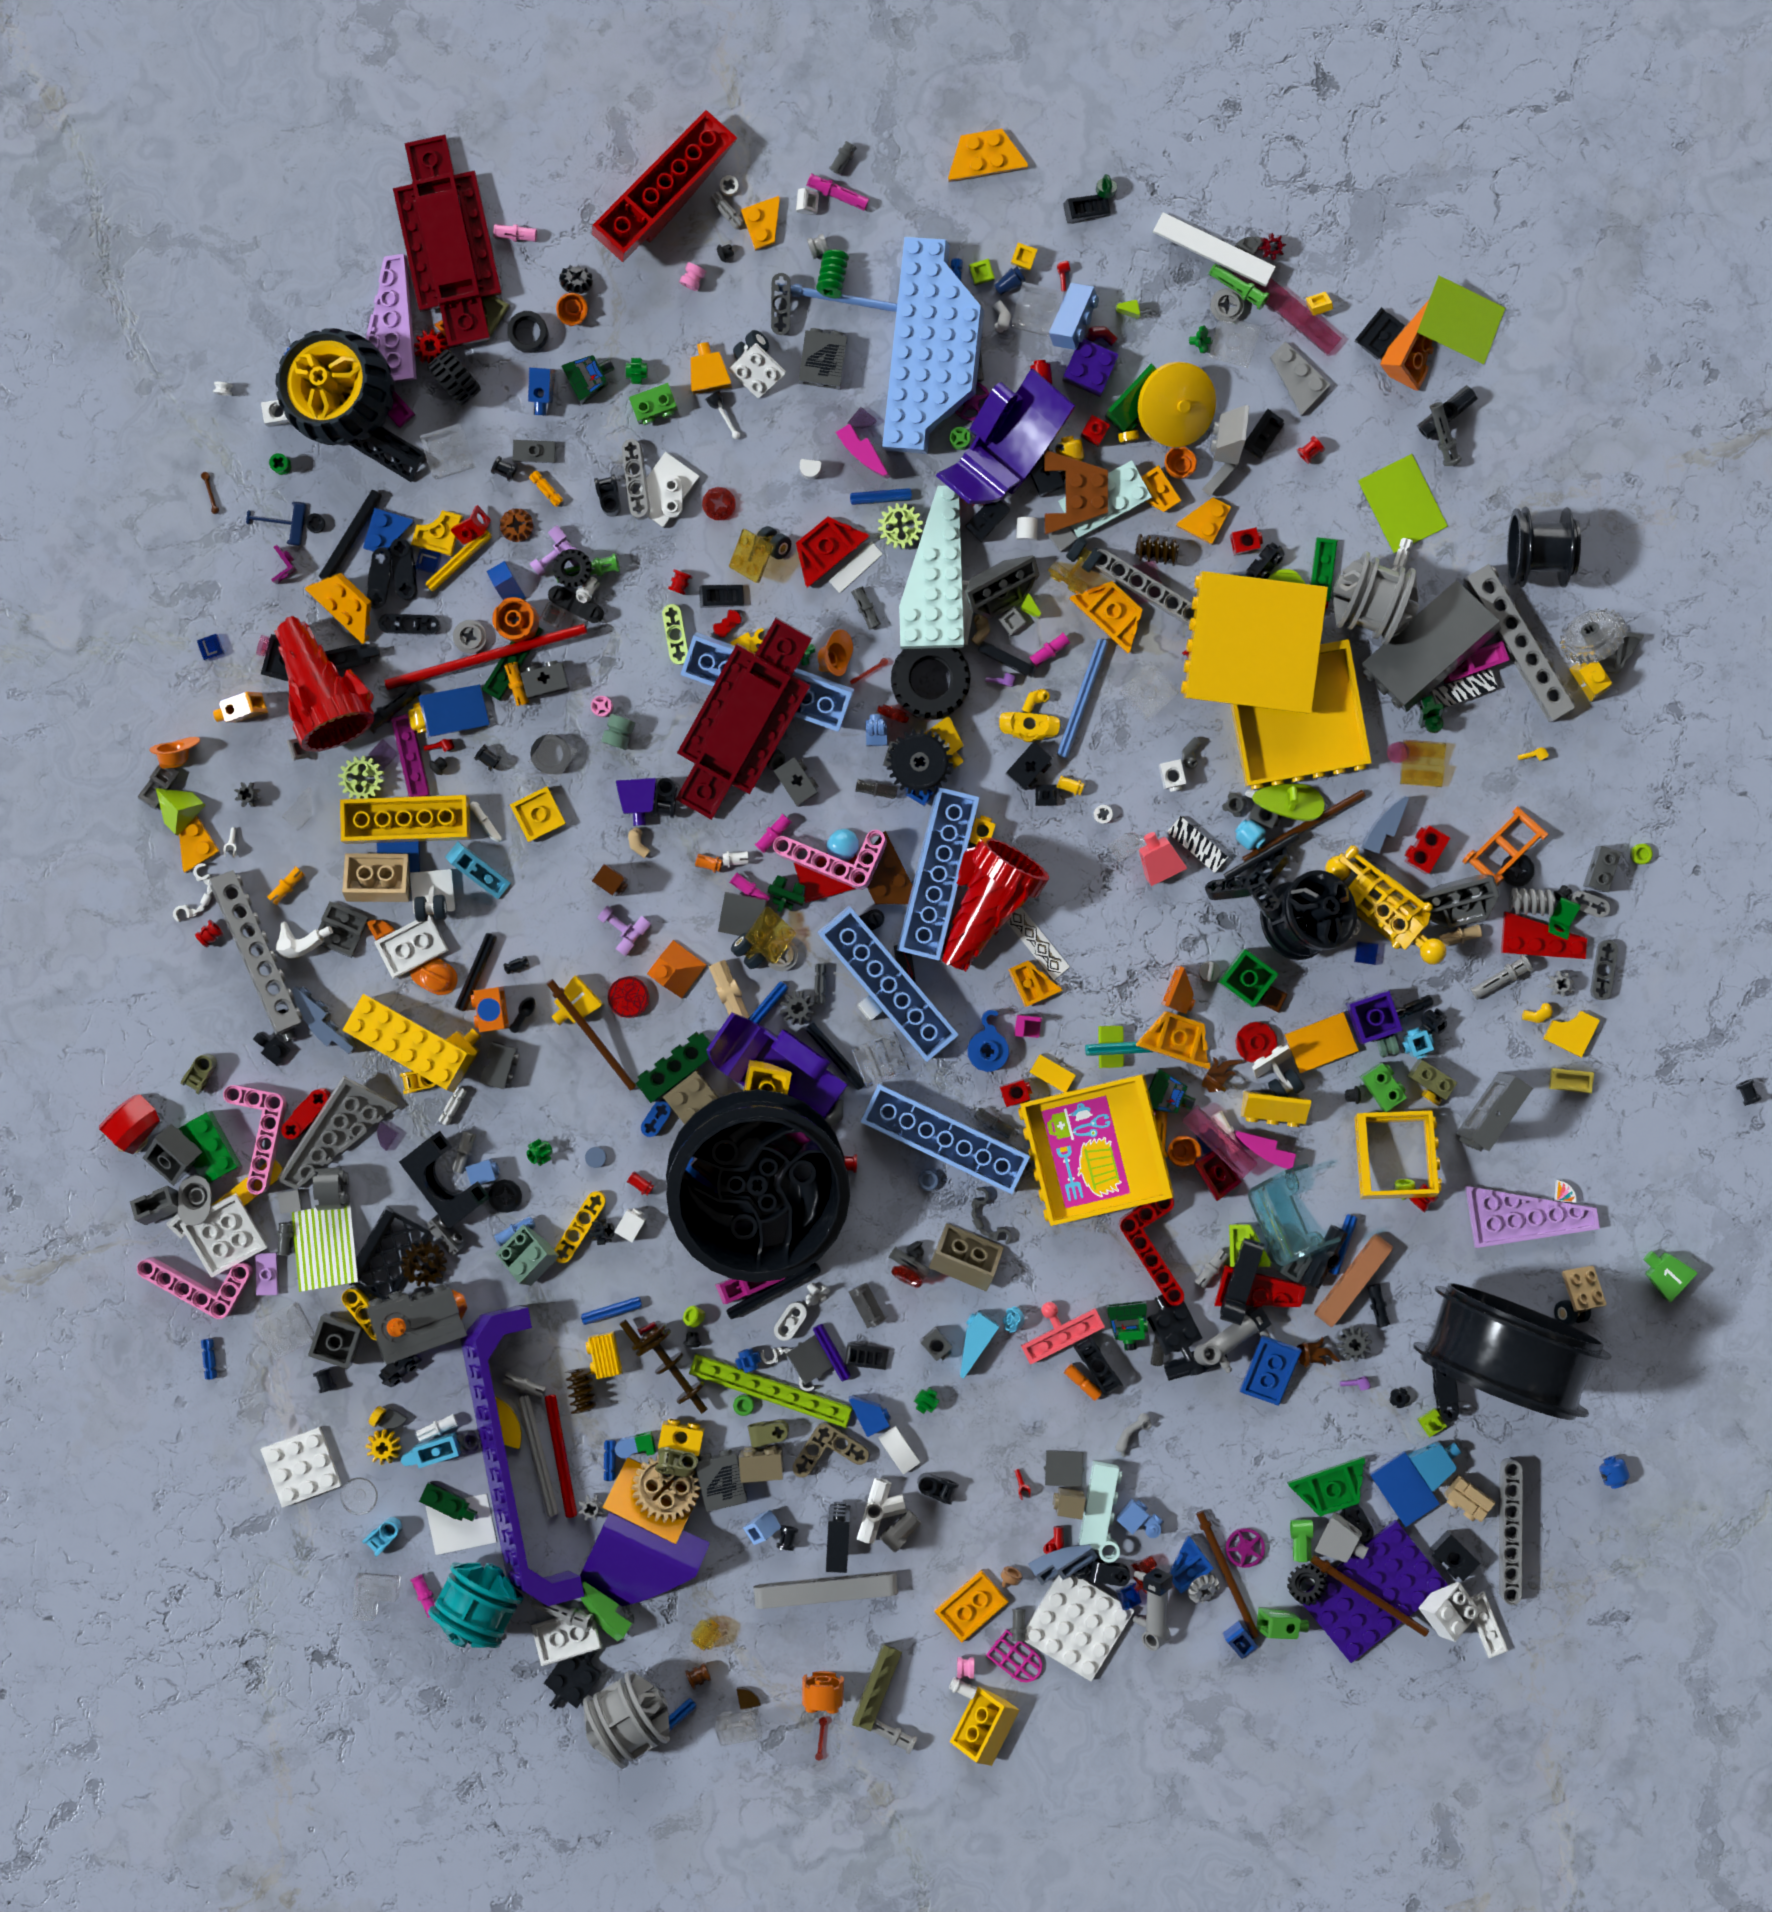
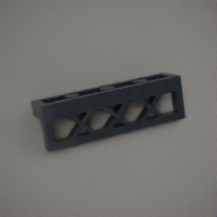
[350,427,428,482]

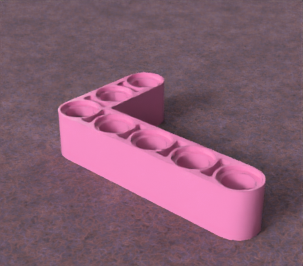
[773,830,887,890]
[223,1085,287,1194]
[137,1257,253,1319]

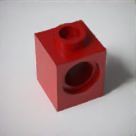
[1080,415,1110,447]
[1230,527,1263,555]
[999,1079,1033,1107]

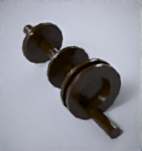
[619,1319,708,1414]

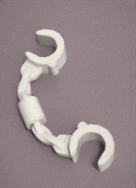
[173,863,212,922]
[761,1347,814,1391]

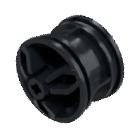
[1260,870,1357,960]

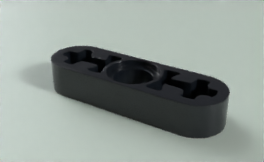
[378,614,440,635]
[978,641,1036,678]

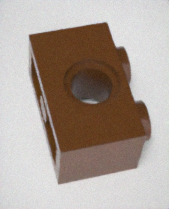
[592,864,628,896]

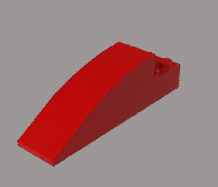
[592,110,737,262]

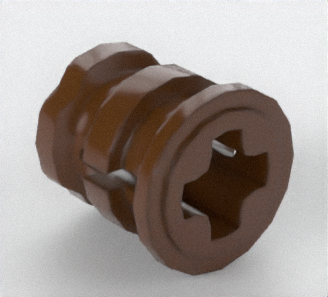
[685,1663,712,1690]

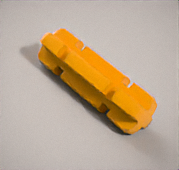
[529,470,563,507]

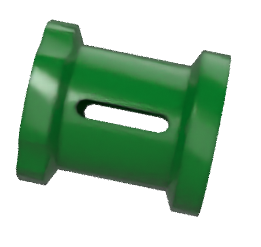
[269,453,292,475]

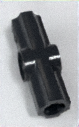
[1417,385,1478,440]
[1303,1225,1348,1289]
[1163,1349,1228,1381]

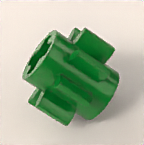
[626,358,648,384]
[526,1139,553,1166]
[913,1387,939,1414]

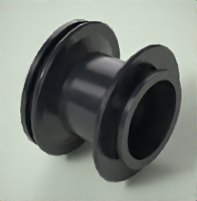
[1507,506,1581,588]

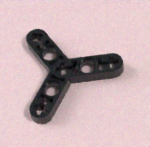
[1205,848,1290,919]

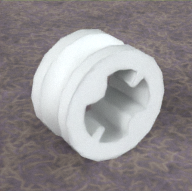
[720,175,738,196]
[213,382,233,396]
[1093,805,1113,824]

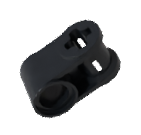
[594,474,621,517]
[653,778,677,818]
[917,1473,959,1505]
[1089,1559,1130,1587]

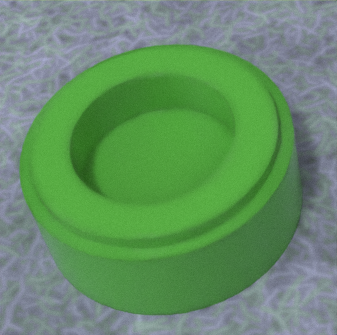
[733,1394,754,1416]

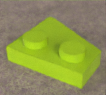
[1229,1224,1272,1267]

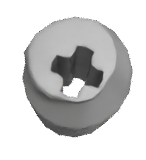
[1509,888,1555,916]

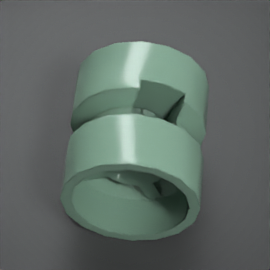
[601,714,636,750]

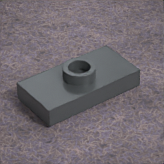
[512,440,556,463]

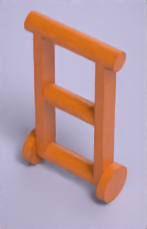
[1462,806,1549,887]

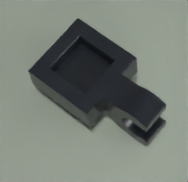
[253,1032,291,1066]

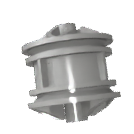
[1333,551,1419,645]
[583,1670,670,1769]

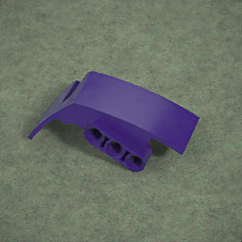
[936,368,1075,504]
[706,1012,848,1118]

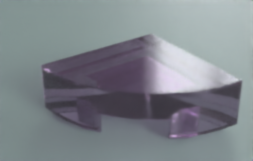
[847,407,877,429]
[377,1122,399,1151]

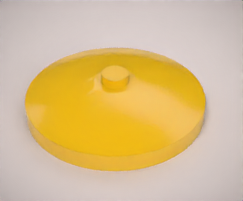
[1138,362,1216,447]

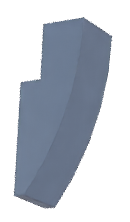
[1361,796,1409,854]
[1028,1545,1098,1585]

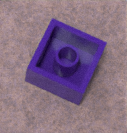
[1062,339,1119,397]
[1346,990,1403,1044]

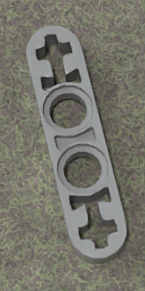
[622,439,650,520]

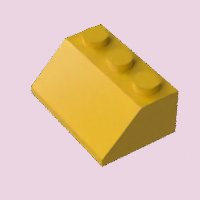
[743,1060,792,1095]
[1241,1091,1311,1127]
[950,1686,1020,1766]

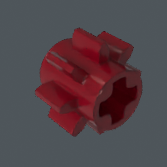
[1258,233,1286,260]

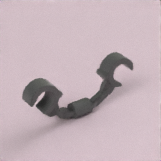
[971,1187,1011,1245]

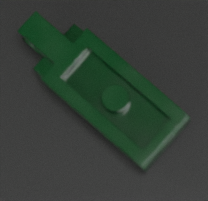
[419,1482,478,1521]

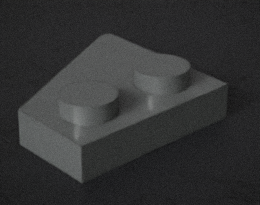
[1598,629,1644,674]

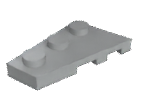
[1270,341,1330,416]

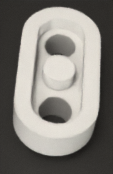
[661,475,683,518]
[774,1302,807,1341]

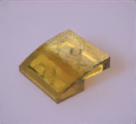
[1400,739,1446,787]

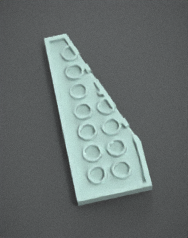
[899,486,964,649]

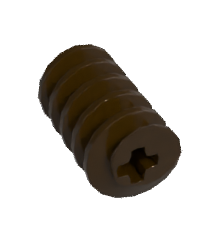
[1134,534,1180,566]
[565,1368,597,1414]

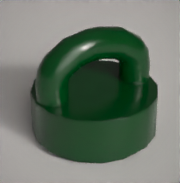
[1096,174,1117,198]

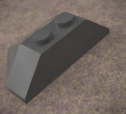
[965,555,1040,619]
[1416,875,1500,928]

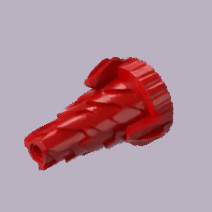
[274,616,374,752]
[942,837,1049,972]

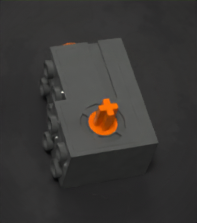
[365,1284,468,1365]

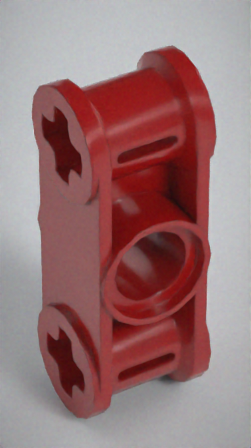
[281,1088,331,1140]

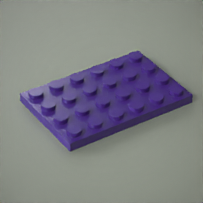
[1303,1520,1448,1663]

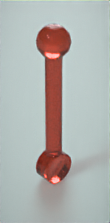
[850,658,888,685]
[815,1717,827,1761]

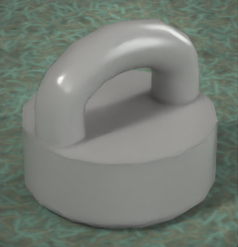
[1199,961,1220,982]

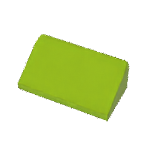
[1098,1025,1124,1068]

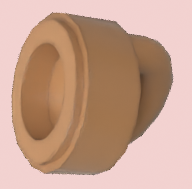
[1001,1566,1022,1588]

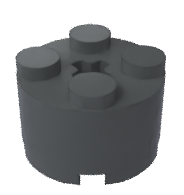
[313,1167,350,1211]

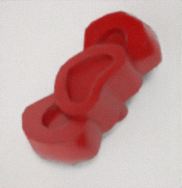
[713,609,741,638]

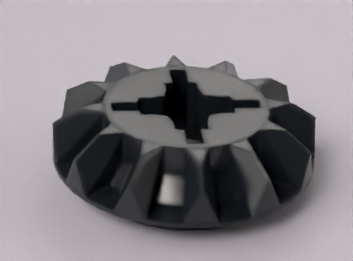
[559,264,593,294]
[1500,854,1534,887]
[488,1179,522,1213]

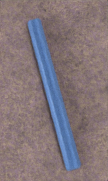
[1057,639,1108,758]

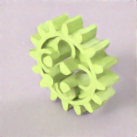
[878,503,923,549]
[338,756,385,799]

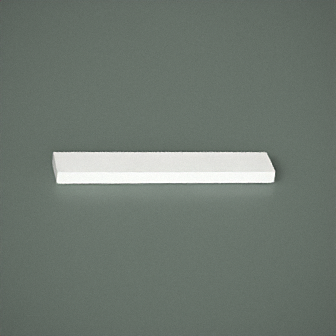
[1153,212,1276,287]

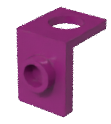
[271,544,297,584]

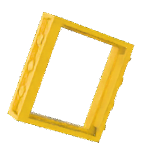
[1354,1111,1442,1200]

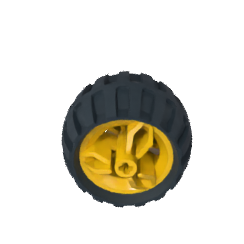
[275,328,395,446]

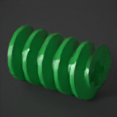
[816,249,849,299]

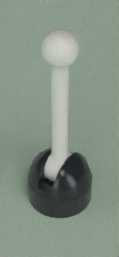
[705,391,740,439]

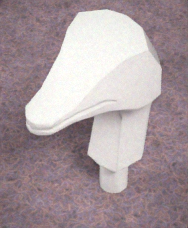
[276,921,333,958]

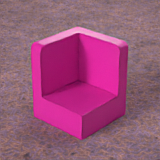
[1014,1015,1042,1038]

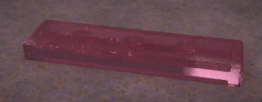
[1182,1105,1257,1179]

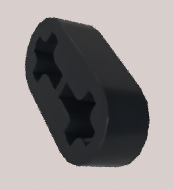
[1344,1504,1374,1542]

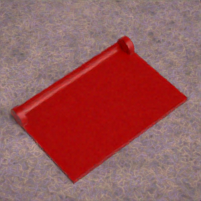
[794,853,864,903]

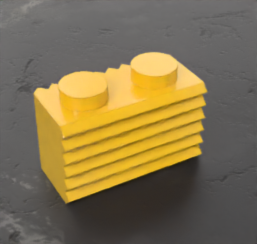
[586,1331,623,1379]

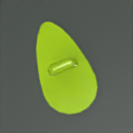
[1252,784,1325,821]

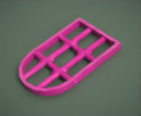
[986,1629,1042,1682]

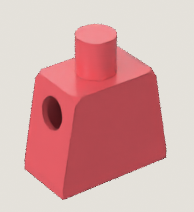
[1139,832,1187,886]

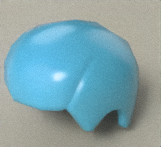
[826,829,859,862]

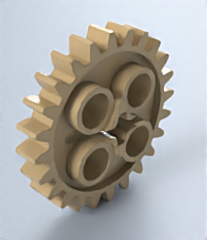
[631,1454,700,1523]

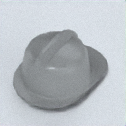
[178,1175,212,1226]

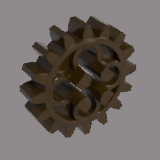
[401,1241,447,1287]

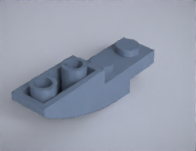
[292,986,357,1054]

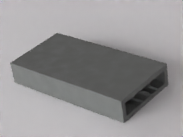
[1362,580,1501,712]

